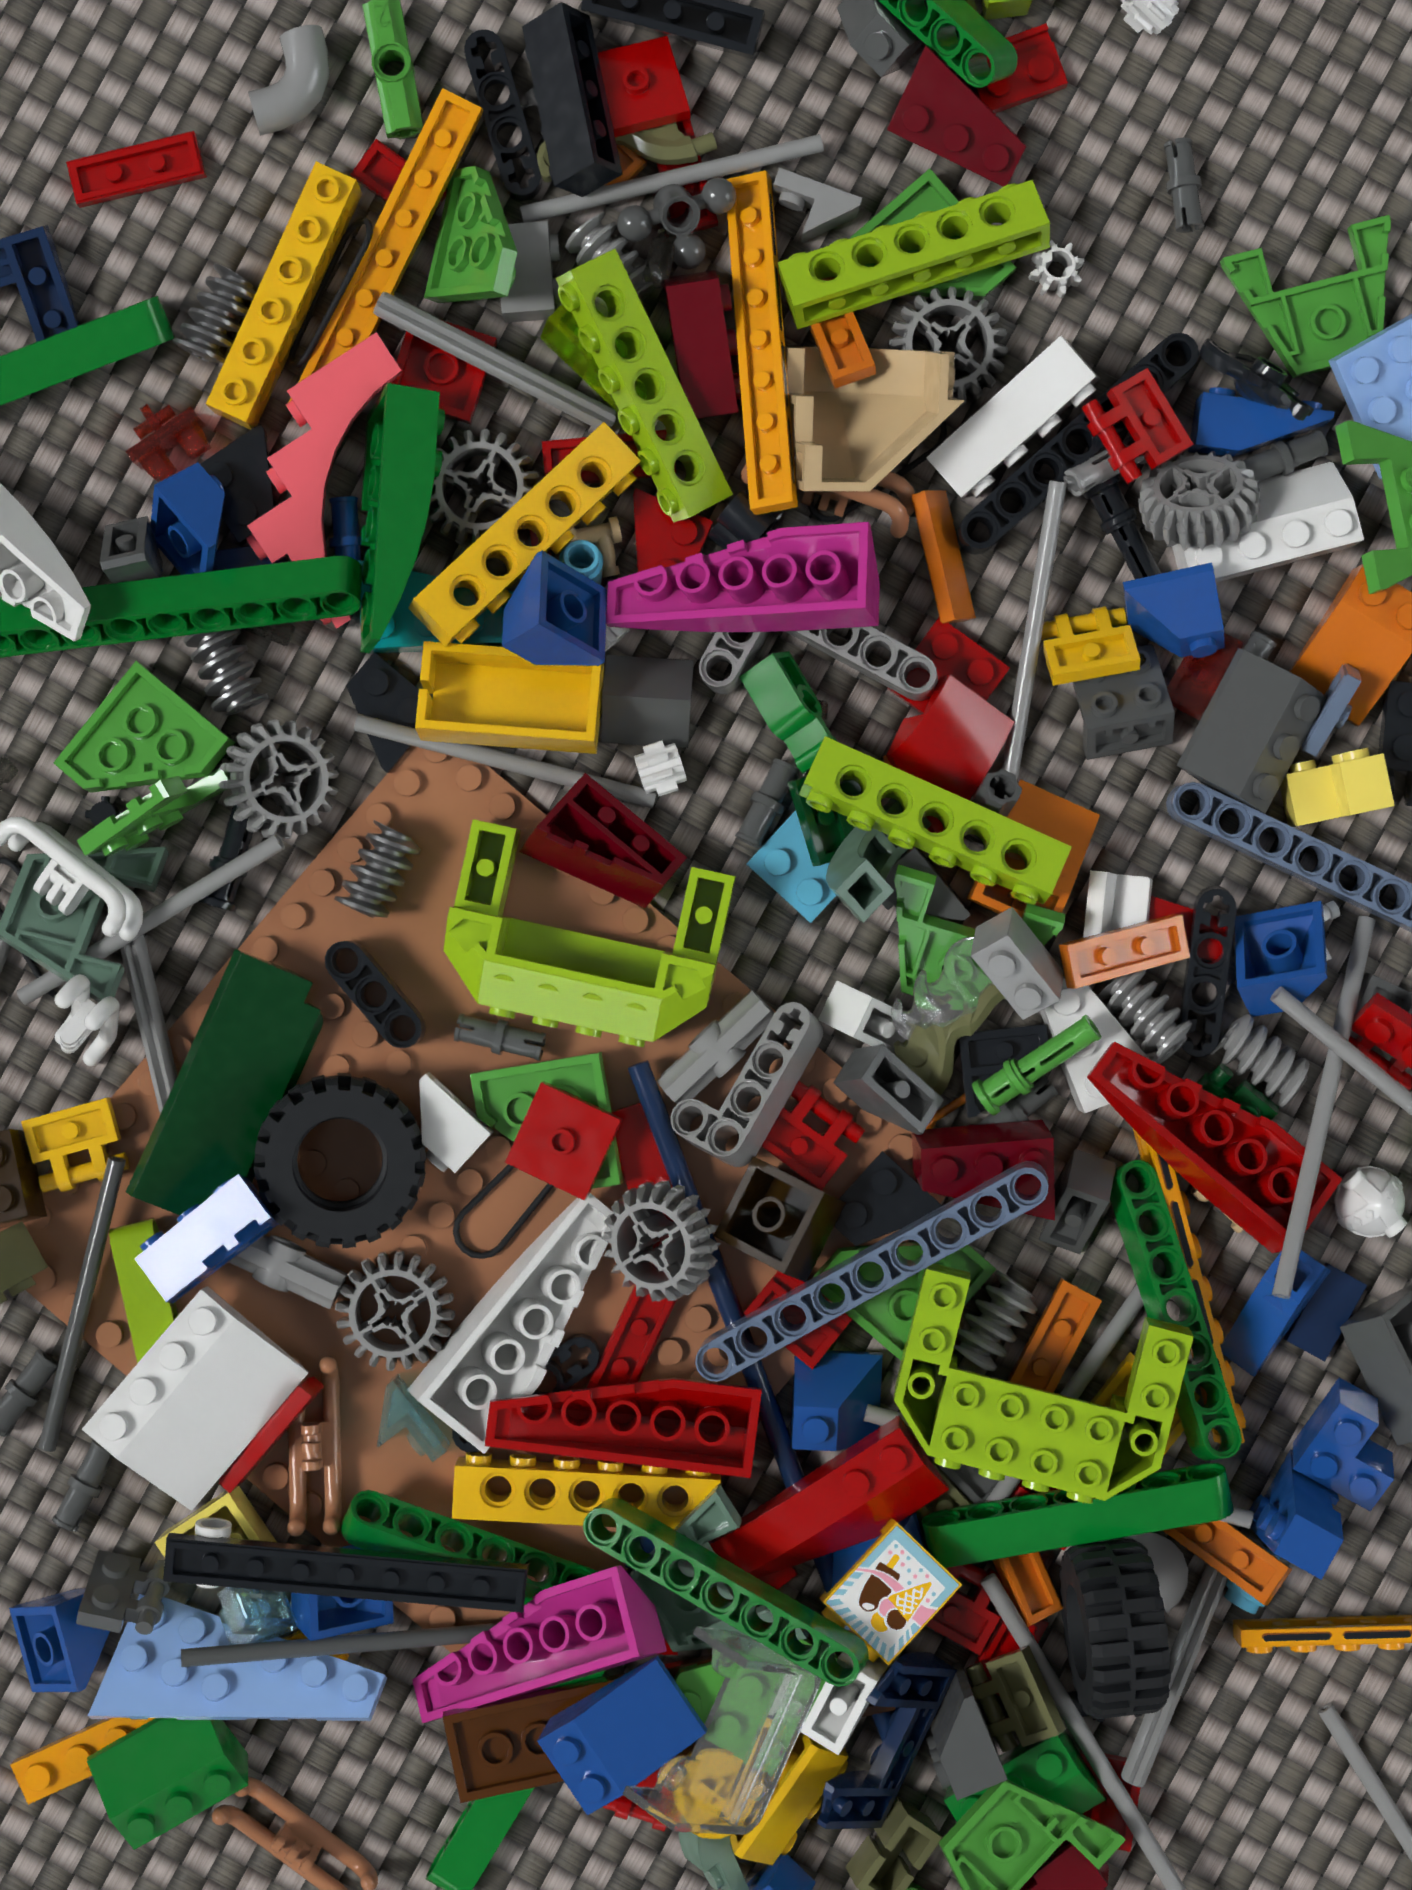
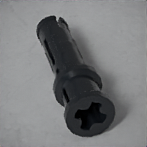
[1083,475,1161,579]
[198,779,268,913]

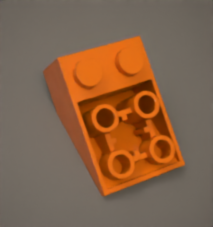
[966,779,1100,918]

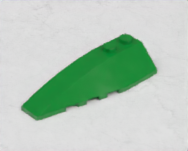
[361,383,445,653]

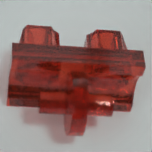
[125,404,211,483]

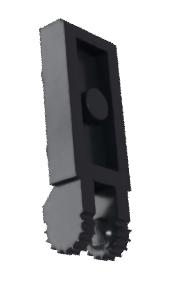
[1378,681,1412,806]

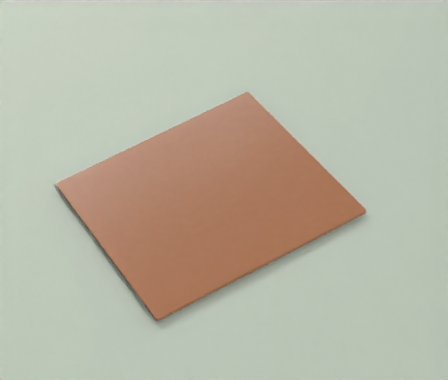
[0,746,946,1653]

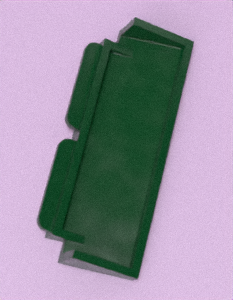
[126,949,324,1215]

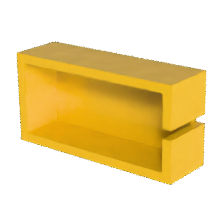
[415,641,604,754]

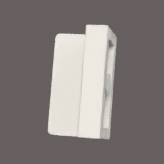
[1083,870,1153,938]

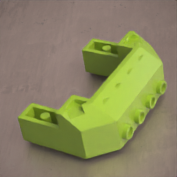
[443,819,736,1047]
[894,1263,1194,1504]

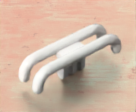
[0,817,143,941]
[54,974,120,1066]

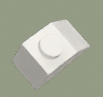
[818,981,924,1054]
[419,1072,494,1173]
[800,1652,890,1756]

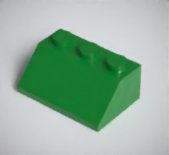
[87,1718,248,1850]
[944,1730,1106,1822]

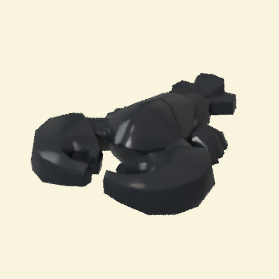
[1199,338,1314,421]

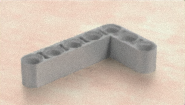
[699,626,938,701]

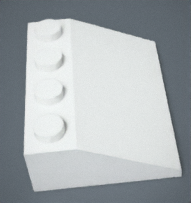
[82,1286,309,1511]

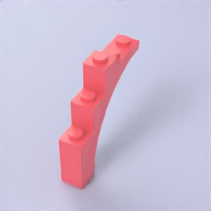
[246,332,402,629]

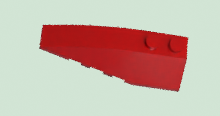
[1087,1042,1342,1254]
[484,1378,762,1478]
[708,1415,949,1578]

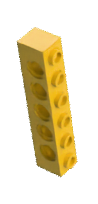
[206,161,363,430]
[408,422,641,647]
[452,1451,721,1529]

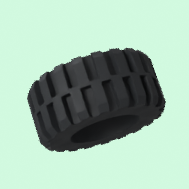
[254,1073,426,1248]
[1060,1539,1171,1719]

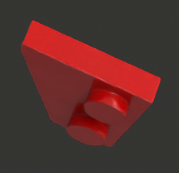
[633,488,713,572]

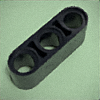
[324,941,426,1048]

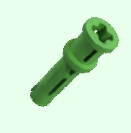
[972,1014,1102,1116]

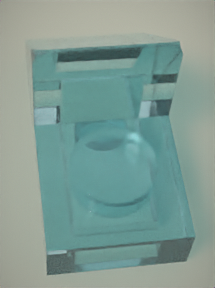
[377,1374,451,1462]
[217,1587,298,1645]

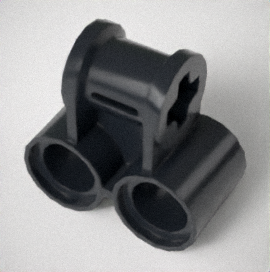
[708,490,785,550]

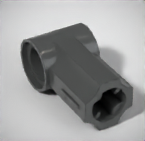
[964,769,1022,845]

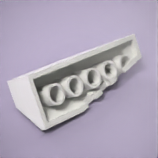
[0,483,91,641]
[407,1193,614,1454]

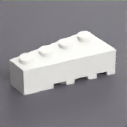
[926,336,1100,498]

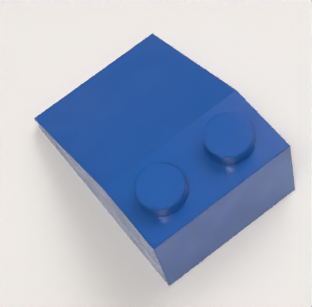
[537,1655,708,1815]

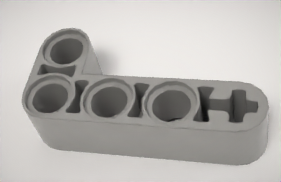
[670,1002,823,1167]

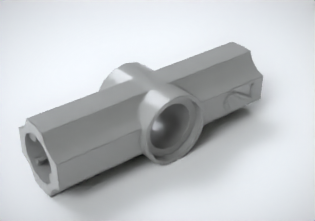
[656,990,775,1104]
[229,1235,348,1309]

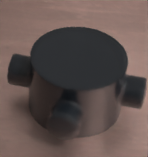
[85,796,122,826]

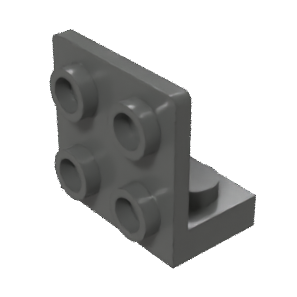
[1072,644,1175,760]

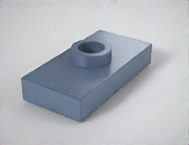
[1301,663,1362,757]

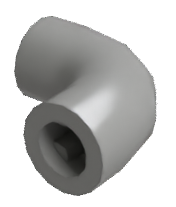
[248,25,330,136]

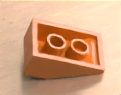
[1289,564,1412,727]

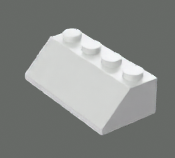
[1172,461,1364,582]

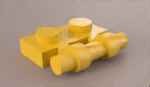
[1041,606,1140,686]
[21,1097,130,1193]

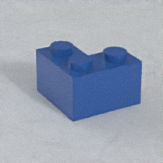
[1293,1377,1394,1511]

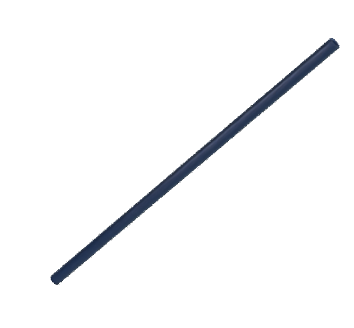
[628,1060,894,1743]

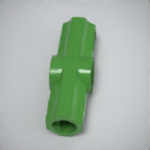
[362,0,424,140]

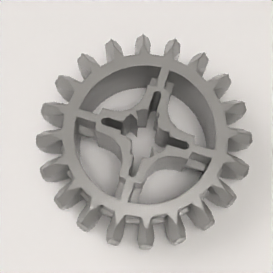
[888,287,1008,407]
[429,429,540,546]
[1138,451,1260,551]
[219,719,339,839]
[601,1181,720,1302]
[335,1250,455,1371]

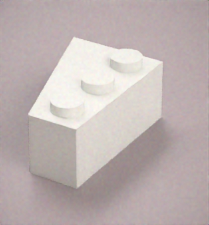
[1040,976,1149,1113]

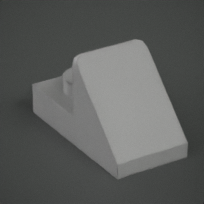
[773,167,862,243]

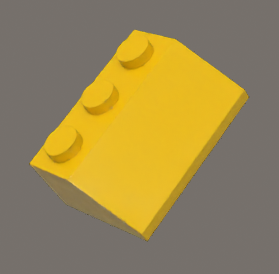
[730,1732,849,1865]

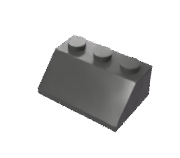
[1176,648,1327,814]
[1340,1284,1412,1446]
[926,1661,1008,1801]

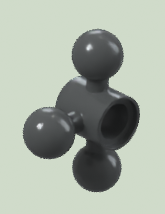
[617,178,736,269]

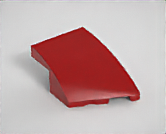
[886,675,1015,833]

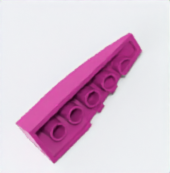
[606,522,880,632]
[412,1565,667,1723]

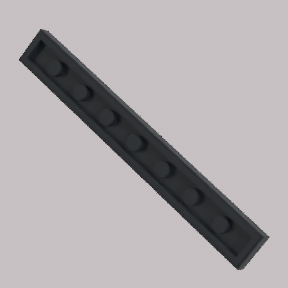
[163,1533,528,1613]

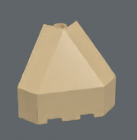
[785,346,965,491]

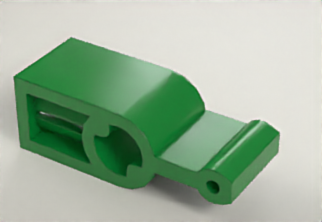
[739,651,838,773]

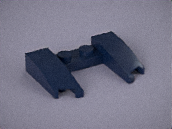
[0,225,79,342]
[817,1652,957,1829]

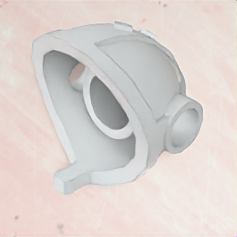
[1334,1165,1407,1238]

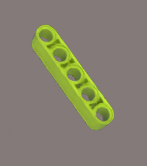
[109,1218,178,1363]

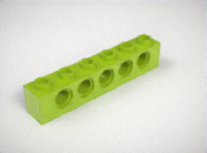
[778,180,1050,330]
[555,248,733,522]
[799,736,1072,904]

